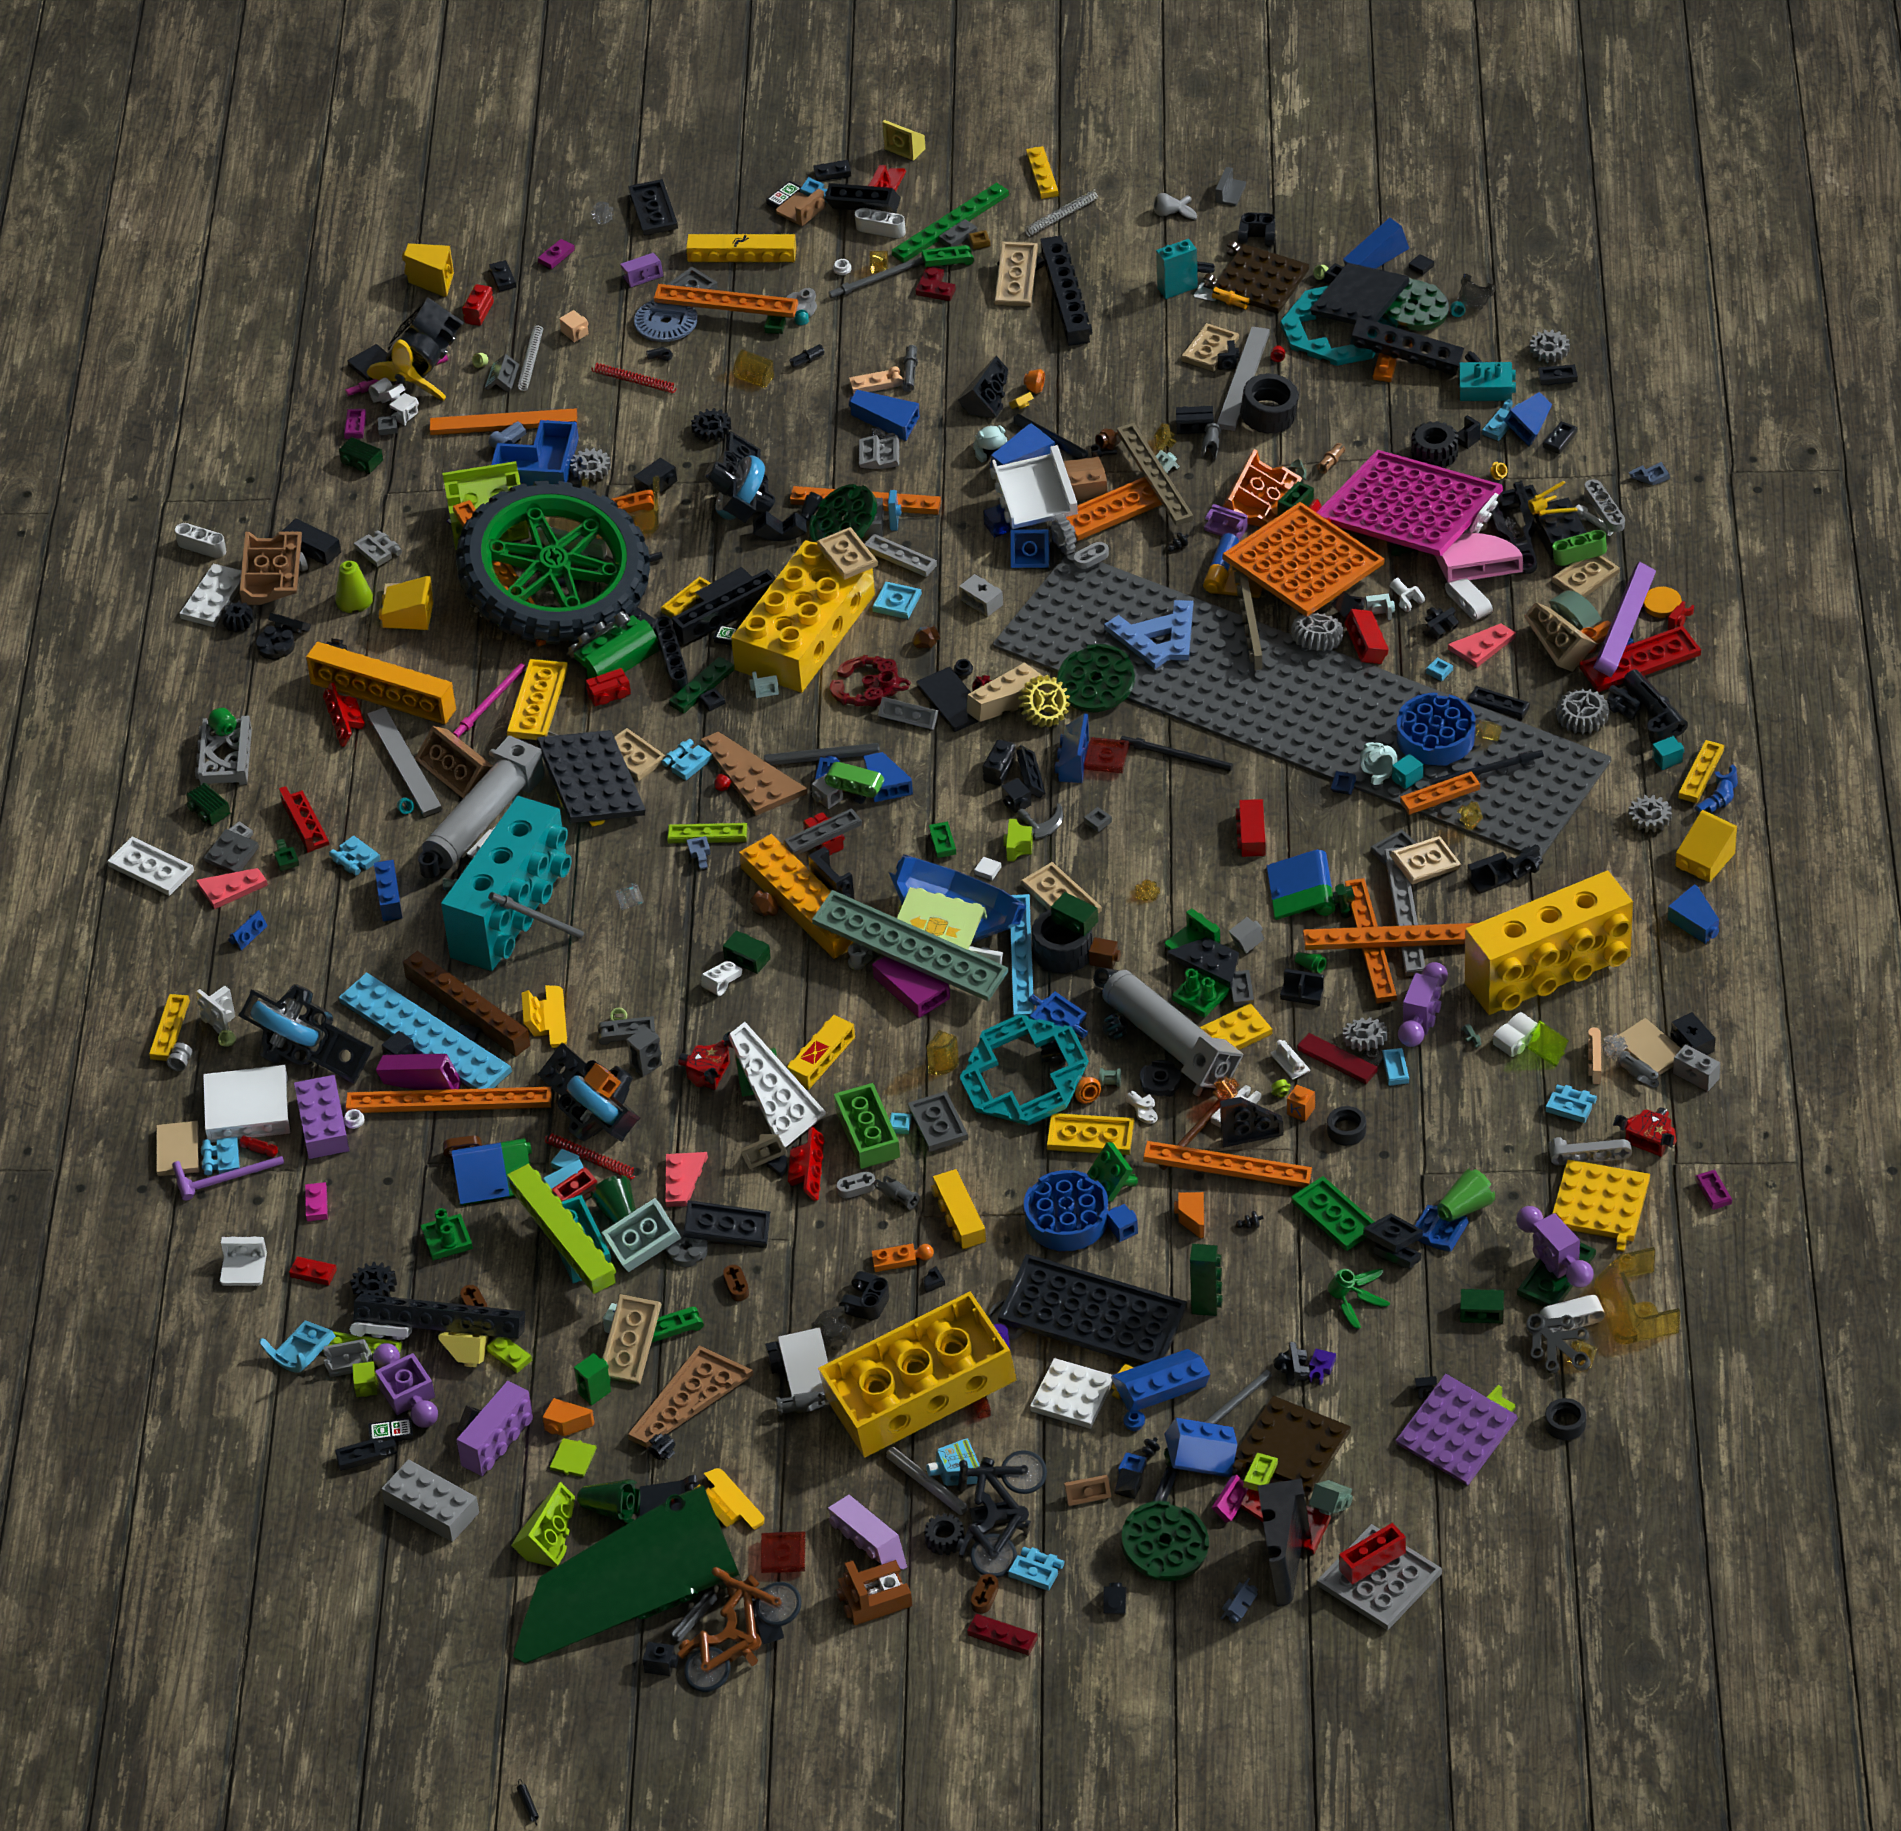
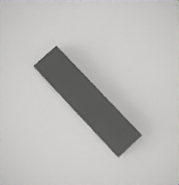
[783,808,862,856]

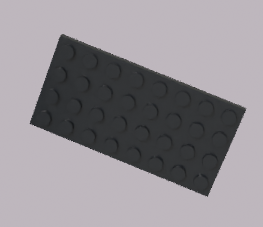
[998,1254,1187,1365]

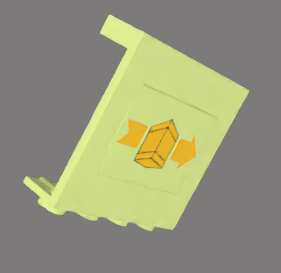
[897,887,987,950]

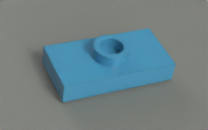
[888,490,901,531]

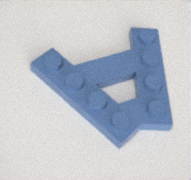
[1104,600,1193,669]

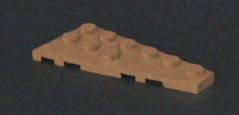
[701,732,808,816]
[628,1346,753,1448]

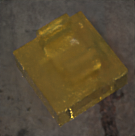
[1154,423,1176,450]
[1457,801,1483,830]

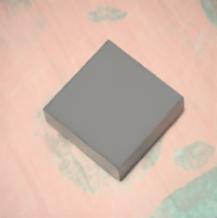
[228,821,253,838]

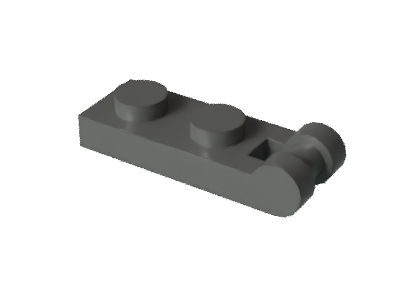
[598,1016,655,1045]

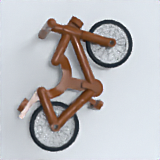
[677,1567,801,1692]

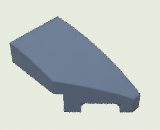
[1629,462,1670,485]

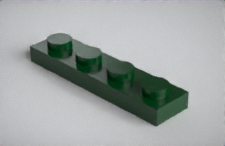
[669,656,735,713]

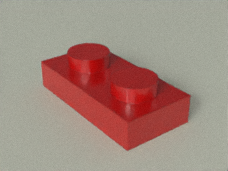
[289,1256,337,1286]

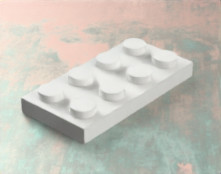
[180,563,242,627]
[107,836,194,896]

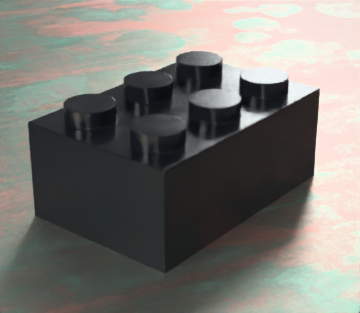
[1533,497,1587,560]

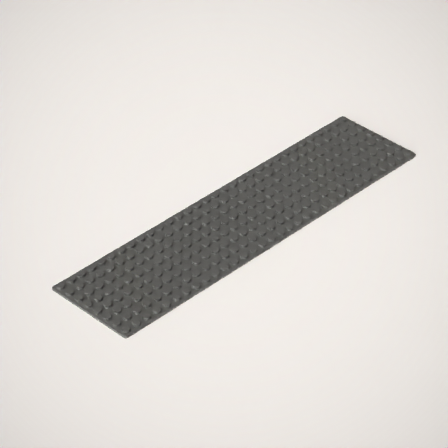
[993,552,1611,858]

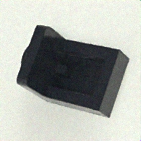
[1218,340,1239,370]
[1103,1583,1127,1614]

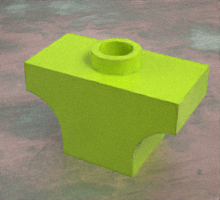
[1004,819,1033,861]

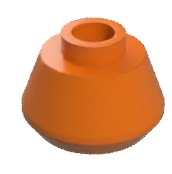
[1024,369,1045,394]
[1075,1077,1101,1104]

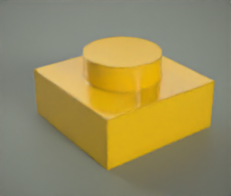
[1009,392,1033,410]

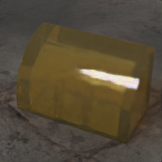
[733,349,774,388]
[927,1030,959,1075]

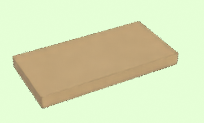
[995,242,1038,306]
[1021,862,1102,913]
[603,1294,662,1385]

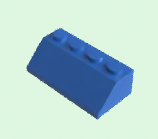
[1111,1349,1210,1413]

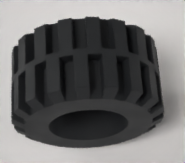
[1411,421,1458,468]

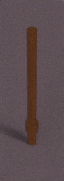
[1159,1086,1236,1170]

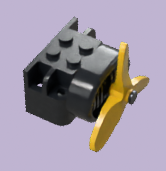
[367,298,464,401]

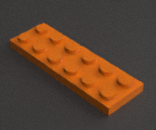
[1066,477,1162,541]

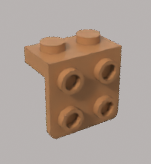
[776,188,825,226]

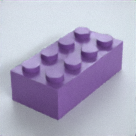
[294,1075,350,1159]
[457,1381,533,1476]

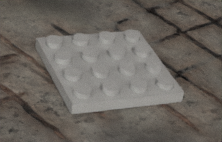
[1317,1524,1442,1630]

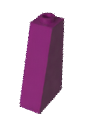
[872,956,950,1018]
[376,1054,462,1090]

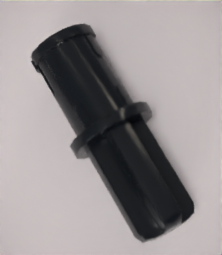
[789,344,825,368]

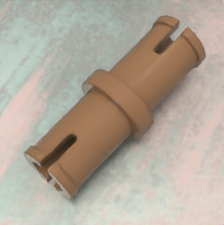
[1317,443,1345,474]

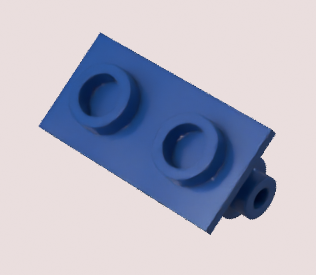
[228,910,268,950]

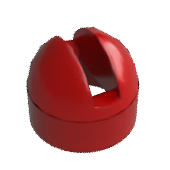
[1270,346,1285,362]
[714,774,731,791]

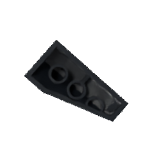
[958,355,1008,419]

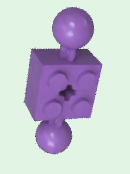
[1398,962,1448,1047]
[1516,1206,1594,1288]
[373,1343,438,1428]

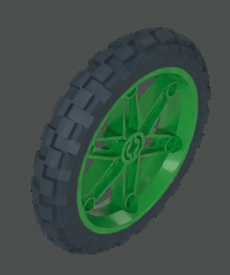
[456,481,650,645]

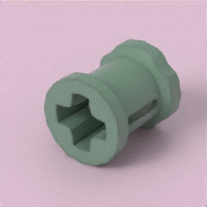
[1099,1068,1121,1087]

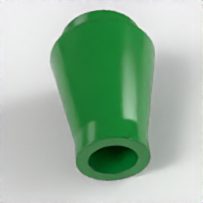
[1295,952,1326,973]

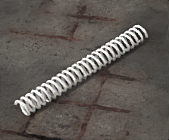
[1025,189,1098,236]
[518,326,543,391]

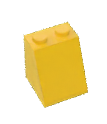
[402,243,454,297]
[379,576,434,630]
[1675,810,1737,883]

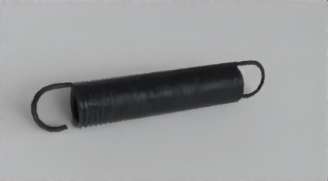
[517,1779,539,1826]

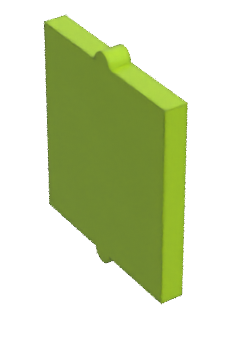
[550,1438,597,1477]

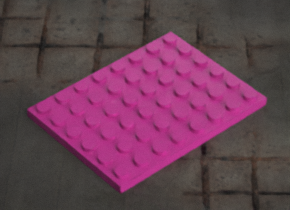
[1316,450,1503,557]

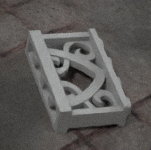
[195,716,252,785]

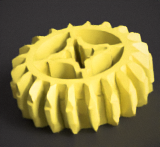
[1018,675,1070,727]

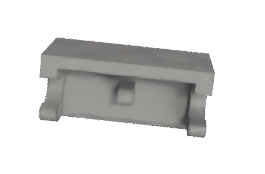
[324,1339,372,1377]

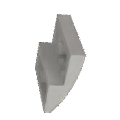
[859,435,899,469]

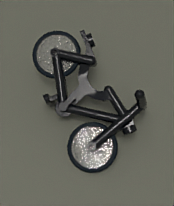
[956,1450,1047,1578]

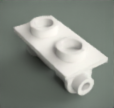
[1270,1040,1310,1079]

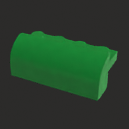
[574,615,659,679]

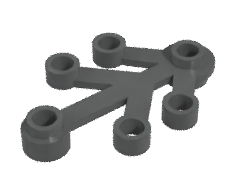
[566,611,631,660]
[1526,1314,1590,1373]

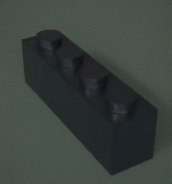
[825,183,901,214]

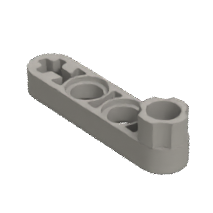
[1584,479,1625,532]
[1548,1137,1632,1165]

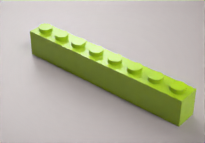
[507,1164,616,1294]

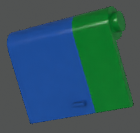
[1267,849,1335,920]
[452,1138,532,1206]

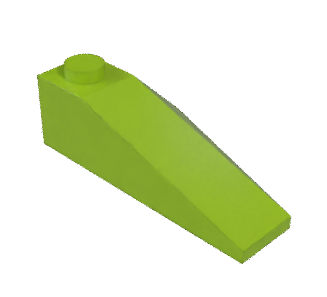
[511,1482,575,1567]

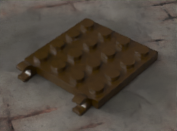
[1203,241,1309,314]

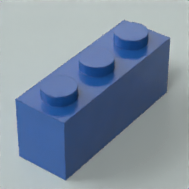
[374,860,403,921]

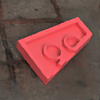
[1448,623,1516,668]
[196,868,268,909]
[666,1152,708,1207]

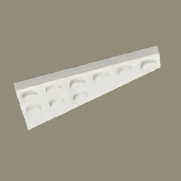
[728,1022,827,1148]

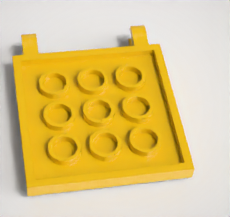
[1553,1159,1650,1252]

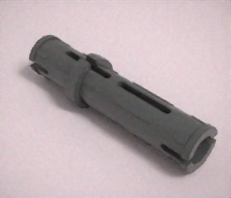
[902,345,918,392]

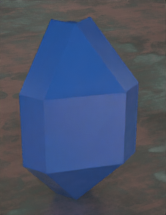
[889,854,1026,944]

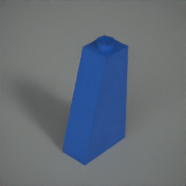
[1343,218,1409,269]
[849,390,920,441]
[990,423,1055,468]

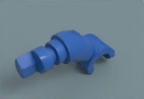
[1694,764,1738,813]

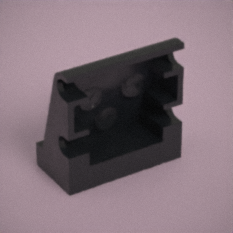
[1258,1478,1311,1607]

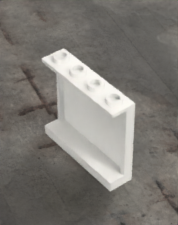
[990,445,1078,529]
[204,1065,290,1142]

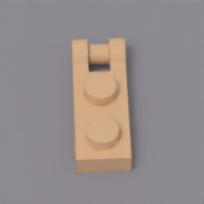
[849,366,903,395]
[1588,1027,1601,1085]

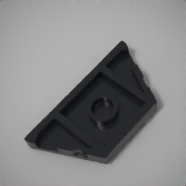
[1167,937,1239,988]

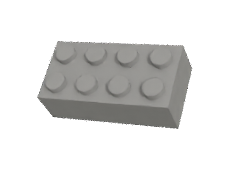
[381,1459,479,1542]

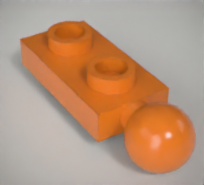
[872,1243,934,1272]

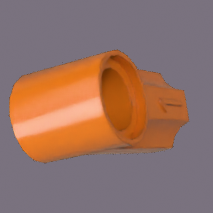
[1581,620,1611,653]

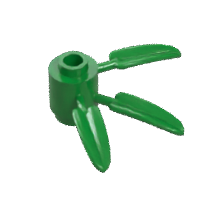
[1328,1269,1390,1329]

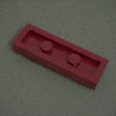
[967,1614,1038,1656]

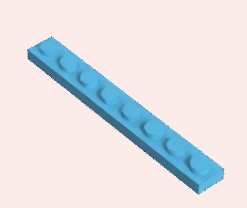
[1011,894,1034,1018]

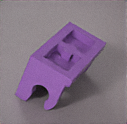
[620,253,663,287]
[1204,504,1248,540]

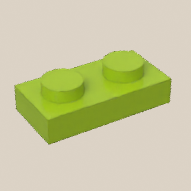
[487,1337,532,1373]
[1243,1453,1278,1491]

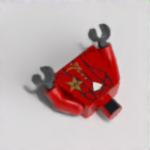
[678,1031,733,1090]
[1613,1107,1677,1157]

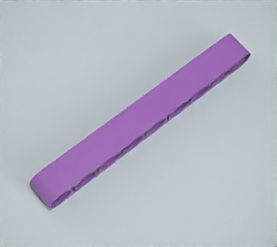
[1593,561,1656,678]

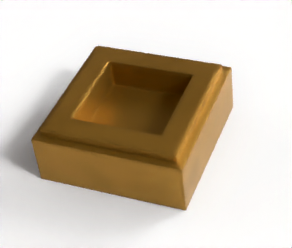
[969,230,991,250]

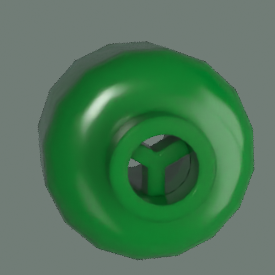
[208,708,237,736]

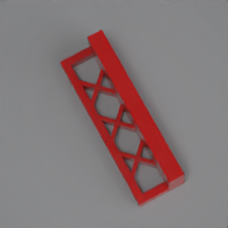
[279,786,330,852]

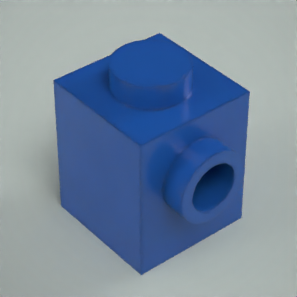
[1107,1204,1138,1242]

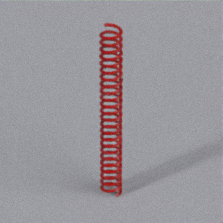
[591,362,677,394]
[545,1133,635,1179]

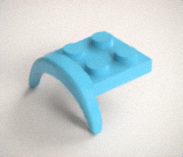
[259,1320,336,1373]

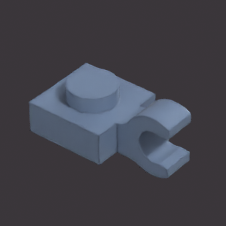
[687,836,711,870]

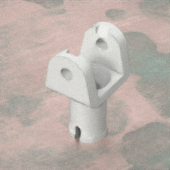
[1390,578,1425,612]
[1126,1091,1158,1124]

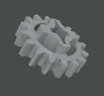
[1530,329,1570,363]
[570,448,611,482]
[1051,513,1077,555]
[1628,795,1672,832]
[1343,1017,1388,1051]

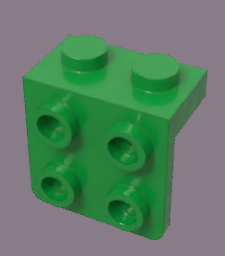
[1165,908,1221,950]

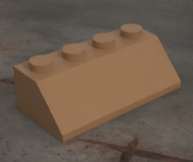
[415,726,493,799]

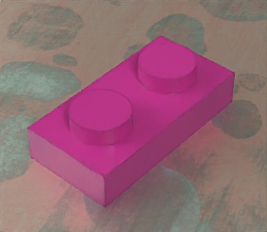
[305,1182,328,1221]
[1212,1475,1248,1523]

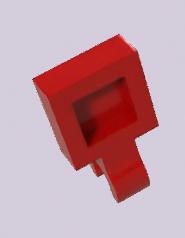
[1668,601,1694,631]

